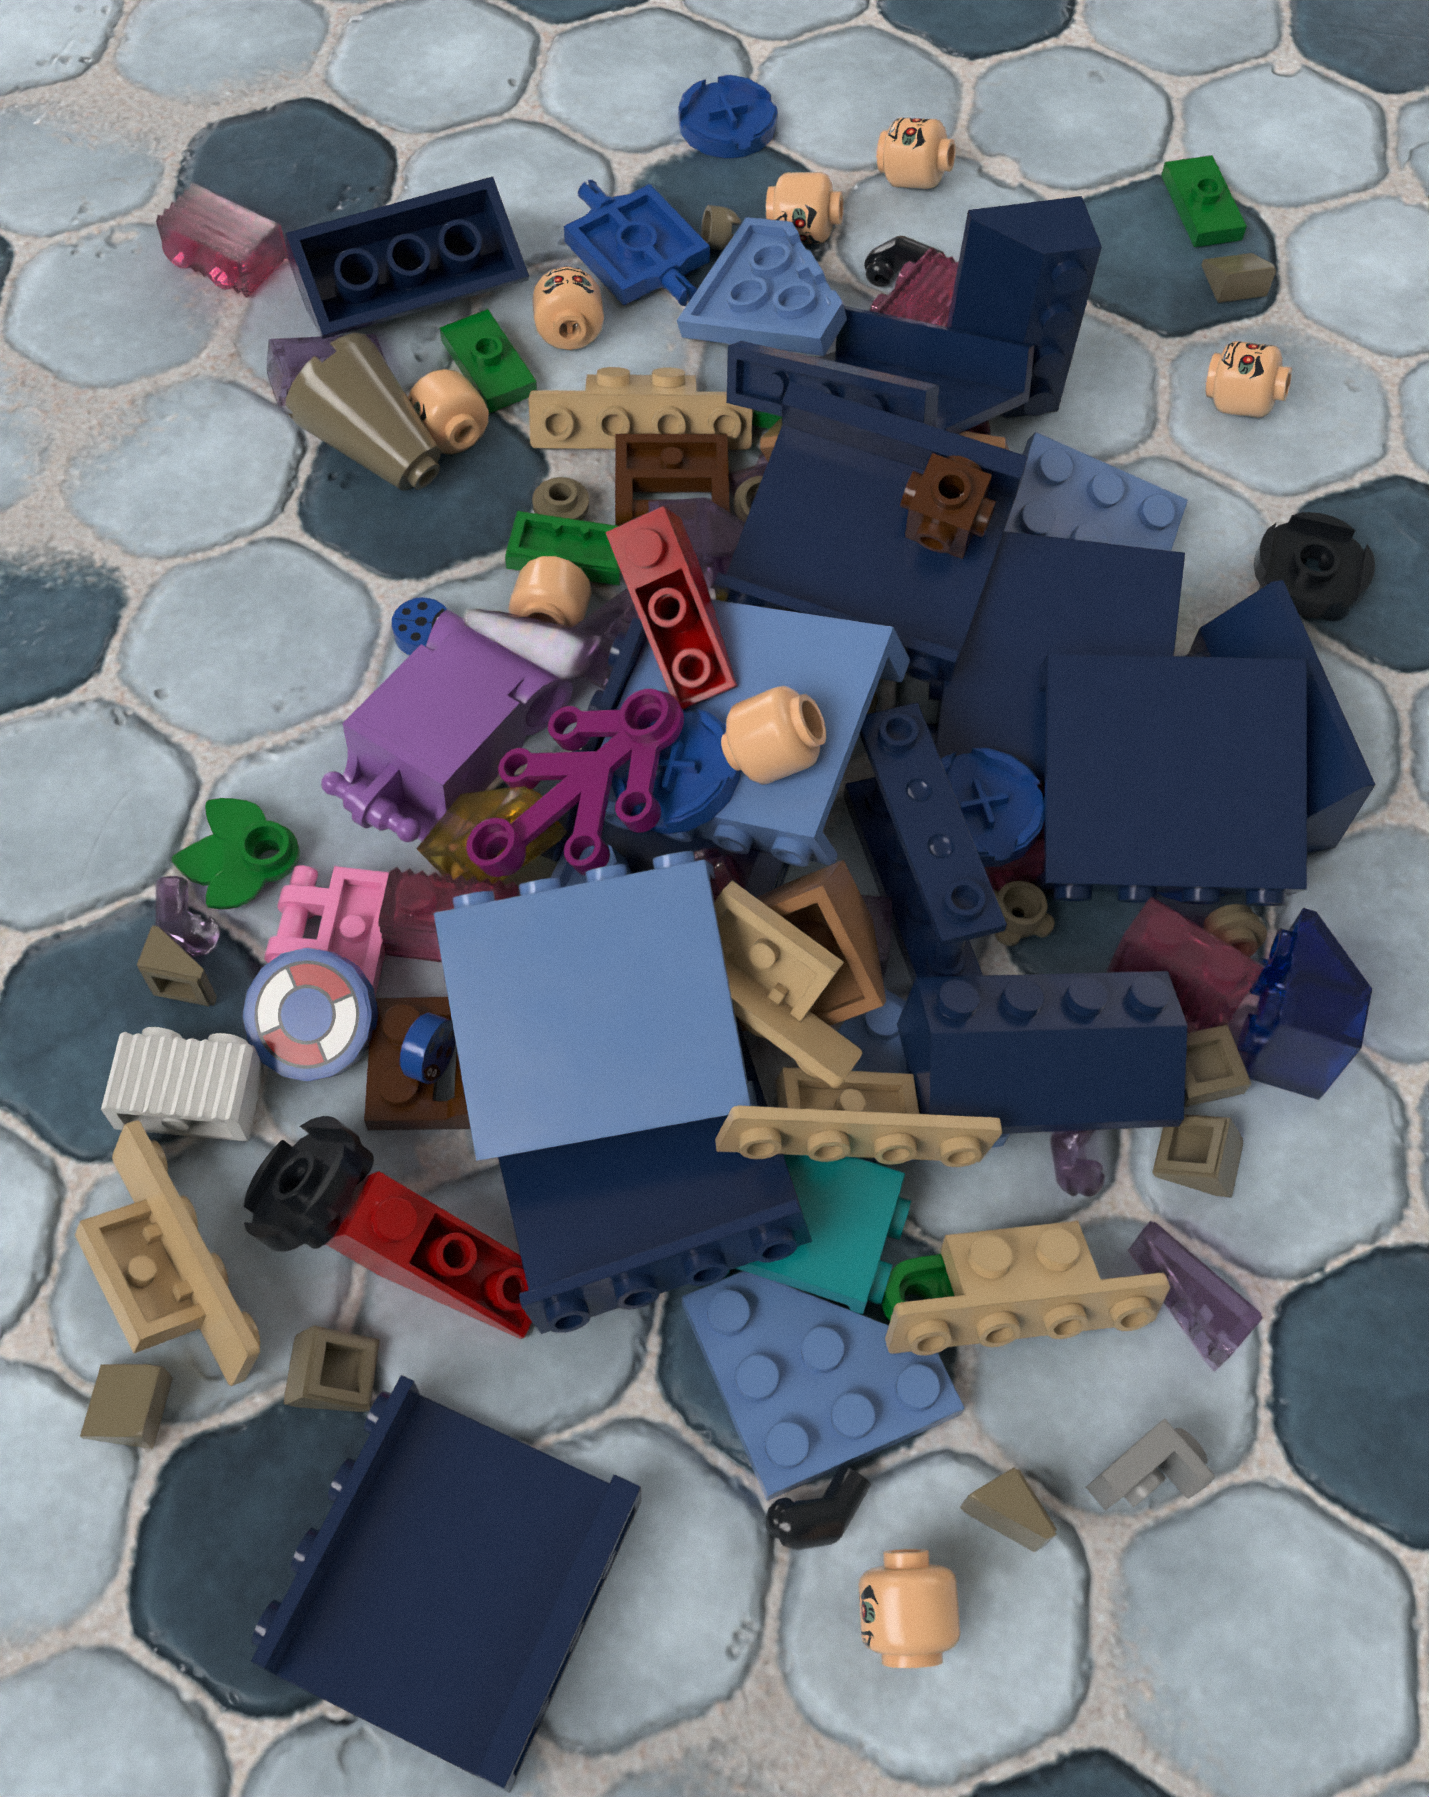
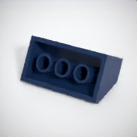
[285,176,529,339]
[947,196,1102,418]
[1185,580,1376,853]
[897,971,1188,1134]

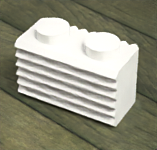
[101,1027,264,1141]

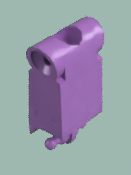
[321,609,573,849]

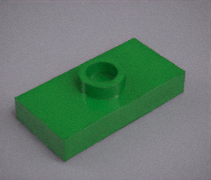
[1161,155,1247,247]
[439,309,537,414]
[505,511,622,586]

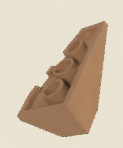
[737,860,886,1031]

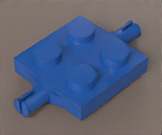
[564,179,710,306]

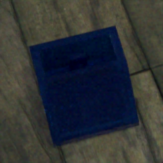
[1238,908,1372,1100]

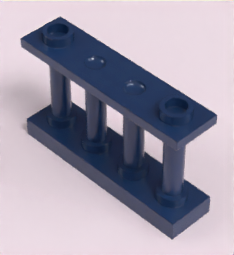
[843,702,1007,984]

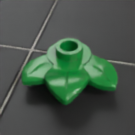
[172,798,300,909]

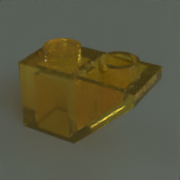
[416,786,567,891]

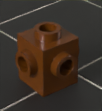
[900,453,997,559]

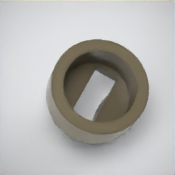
[701,205,741,250]

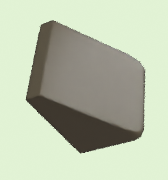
[1201,253,1276,303]
[137,925,217,1007]
[1152,1114,1243,1198]
[284,1325,380,1412]
[80,1364,173,1449]
[960,1467,1057,1552]

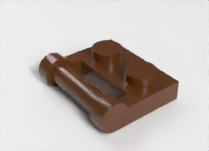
[615,434,729,528]
[364,997,471,1131]

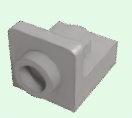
[1086,1418,1215,1510]

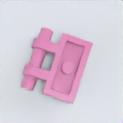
[264,865,400,997]

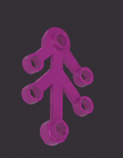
[466,688,684,877]

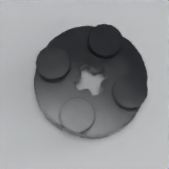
[1254,512,1375,621]
[243,1116,374,1252]

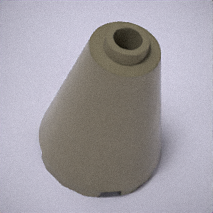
[286,333,441,491]

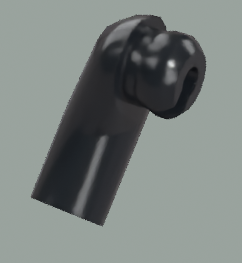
[864,236,943,287]
[765,1465,871,1550]

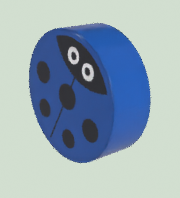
[391,597,447,655]
[400,1013,456,1084]

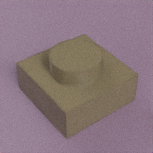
[1184,1024,1251,1107]

